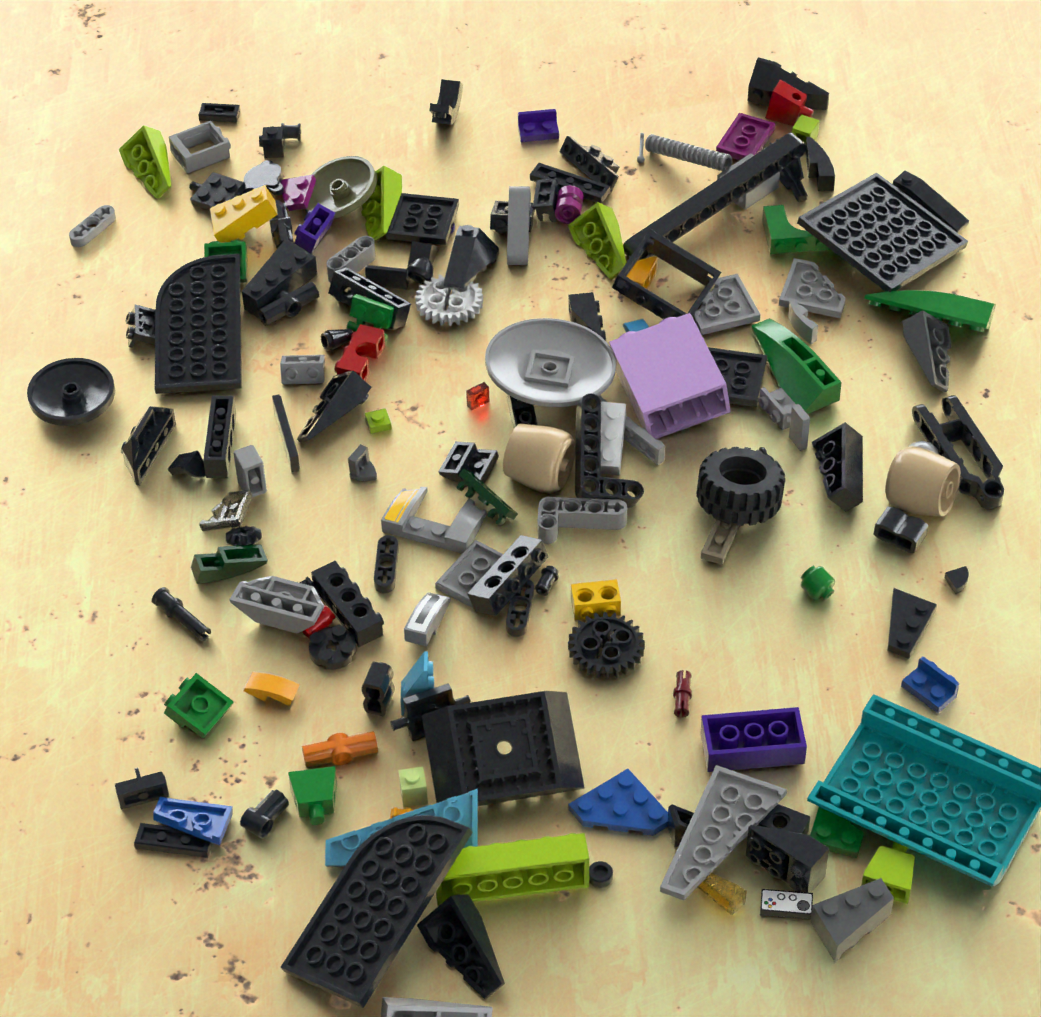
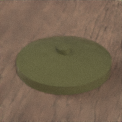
[305,156,377,219]

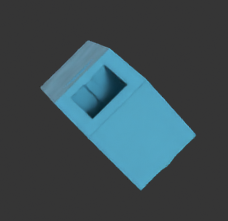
[400,651,434,716]

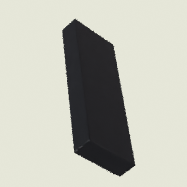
[134,823,212,858]

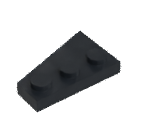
[887,588,937,659]

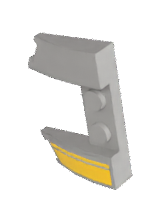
[381,487,487,554]

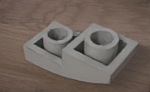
[788,300,818,344]

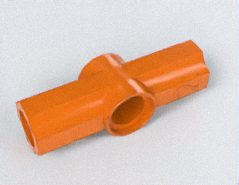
[302,731,378,767]

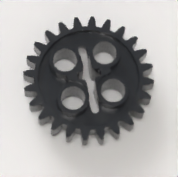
[568,612,645,679]

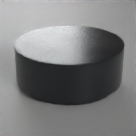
[589,861,613,888]

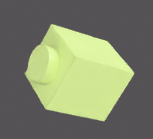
[399,766,428,807]

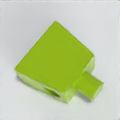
[861,842,915,904]

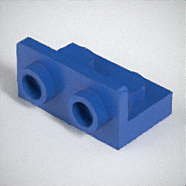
[901,656,959,713]

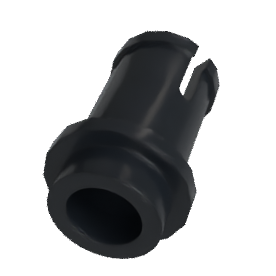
[534,566,559,596]

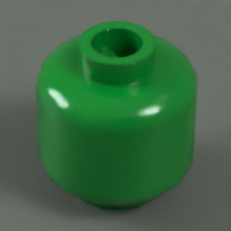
[801,565,835,600]

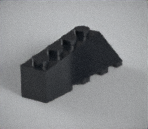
[812,422,863,512]

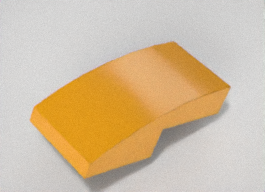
[244,672,300,706]

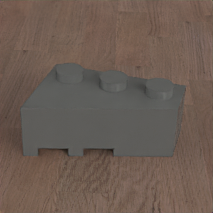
[810,878,894,962]

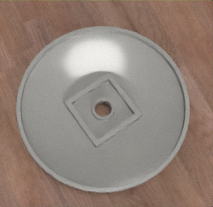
[485,318,616,407]

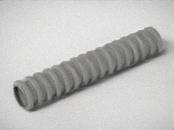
[645,134,732,172]

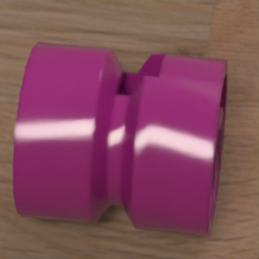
[555,185,584,224]

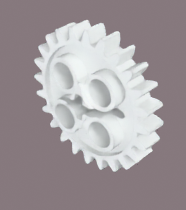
[415,274,483,326]

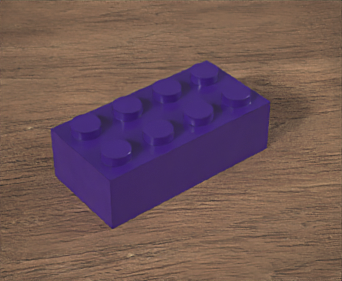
[700,707,807,772]

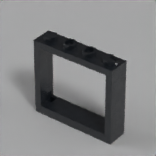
[612,229,721,320]

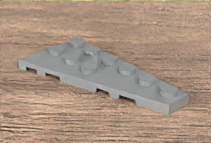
[660,765,787,900]

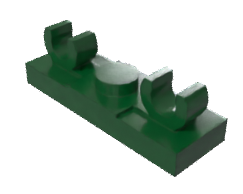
[457,469,518,526]

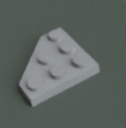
[779,258,846,318]
[693,274,761,335]

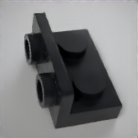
[125,304,155,348]

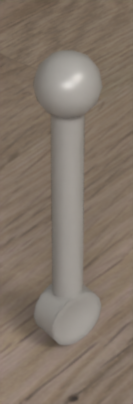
[637,133,645,163]

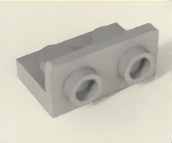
[280,355,325,384]
[758,387,796,430]

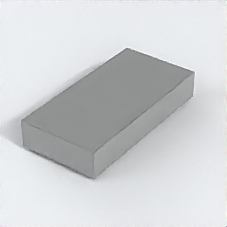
[789,404,810,451]

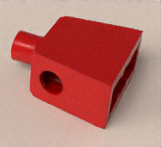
[765,80,814,126]

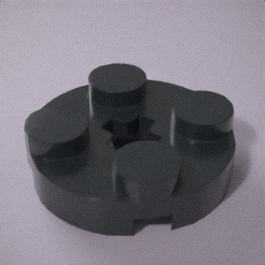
[309,625,356,670]

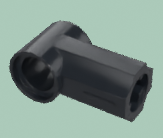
[240,789,289,838]

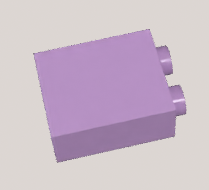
[609,313,731,439]

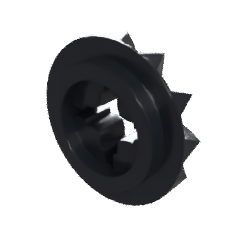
[226,525,262,546]

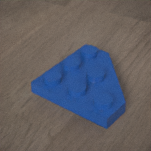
[568,769,668,836]

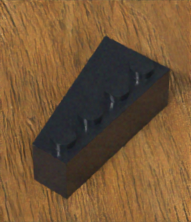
[242,239,317,318]

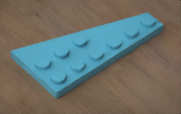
[325,789,478,867]

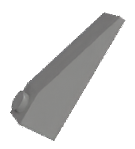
[381,997,493,1017]

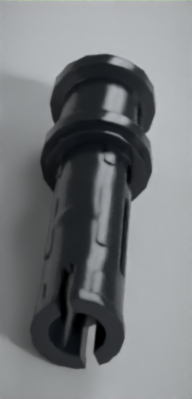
[152,587,211,641]

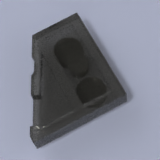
[199,490,253,531]

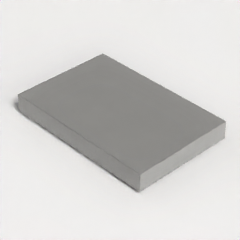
[435,540,503,608]

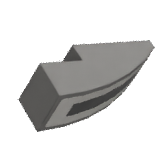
[404,592,451,647]

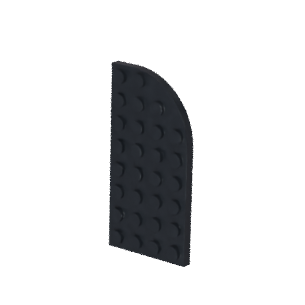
[155,254,242,394]
[280,815,473,1008]

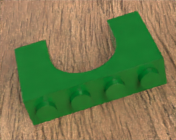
[762,205,831,254]

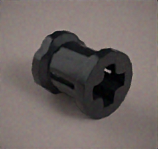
[281,123,302,141]

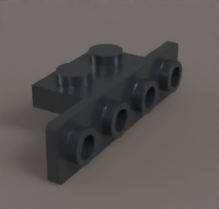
[560,136,620,193]

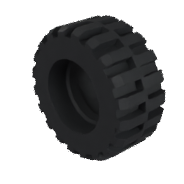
[696,447,785,526]

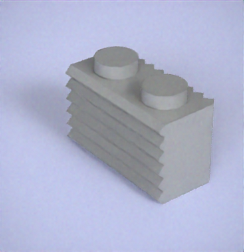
[233,445,267,499]

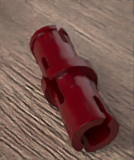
[673,670,692,718]

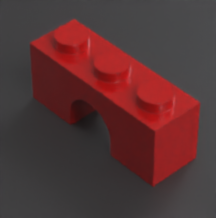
[334,324,385,381]

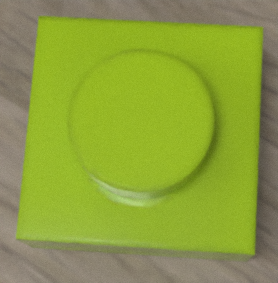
[365,408,392,434]

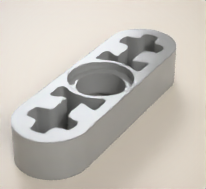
[69,205,116,247]

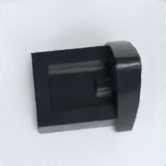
[168,451,206,478]

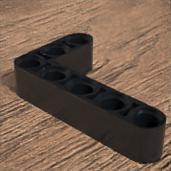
[575,393,644,508]

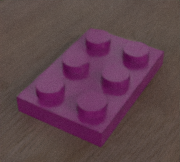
[716,112,776,160]

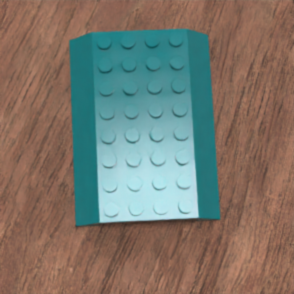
[807,694,1041,887]

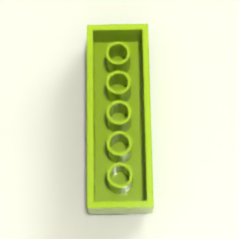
[436,833,589,906]

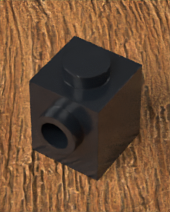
[259,126,284,158]

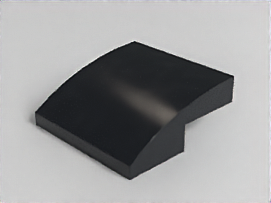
[438,441,499,484]

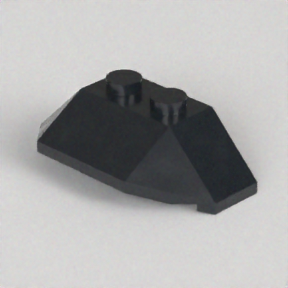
[121,406,176,486]

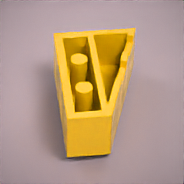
[210,185,278,243]

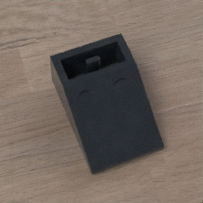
[746,825,829,893]

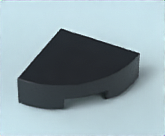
[944,566,969,594]

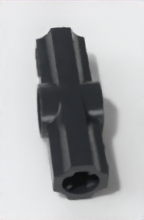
[270,200,294,249]
[257,281,320,326]

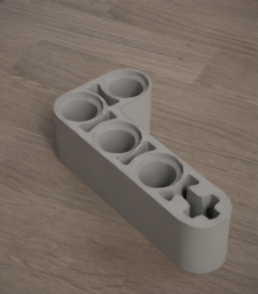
[507,186,531,265]
[537,497,627,544]

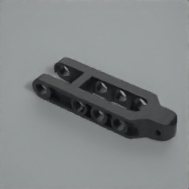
[912,395,1004,509]

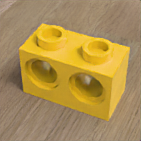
[571,579,621,620]

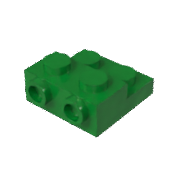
[204,240,247,283]
[164,673,234,739]

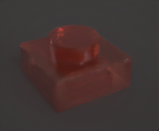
[466,382,490,411]

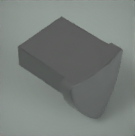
[348,444,377,481]

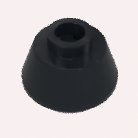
[406,257,434,284]

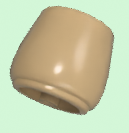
[503,424,576,493]
[885,446,961,517]

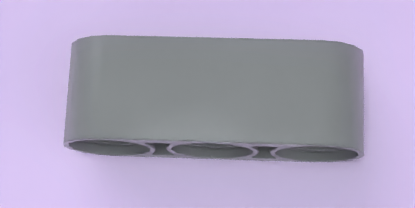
[326,236,376,283]

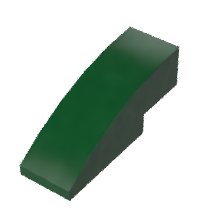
[191,544,268,584]

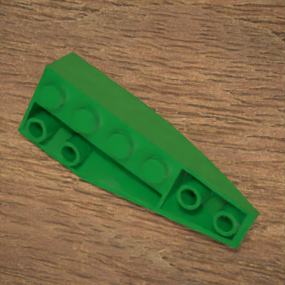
[864,290,996,332]
[752,318,842,414]

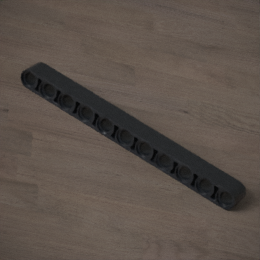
[623,133,807,261]

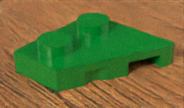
[810,807,864,859]

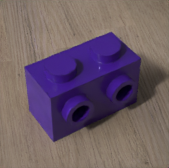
[294,203,336,254]

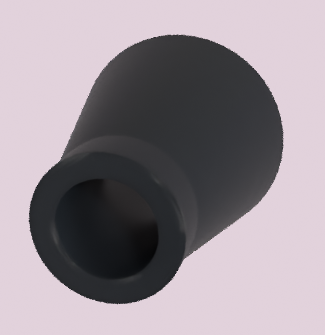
[321,328,353,351]

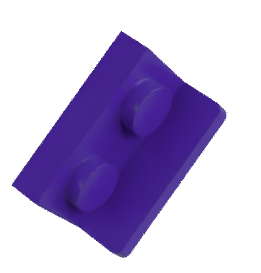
[517,109,559,142]

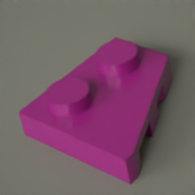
[281,174,316,211]

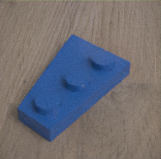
[153,797,233,846]

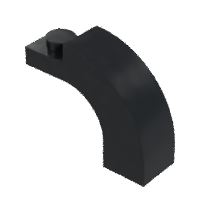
[429,79,463,125]

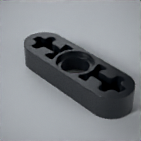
[374,535,399,593]
[506,579,534,637]

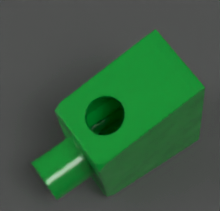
[288,766,337,825]

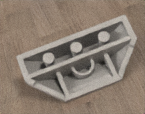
[229,576,324,633]

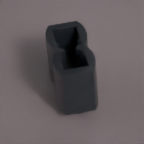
[873,507,929,553]
[362,661,395,717]

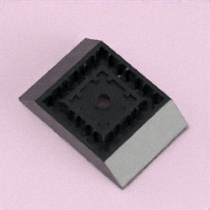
[422,691,585,806]

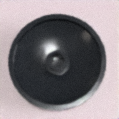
[27,358,115,426]

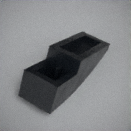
[805,137,835,191]

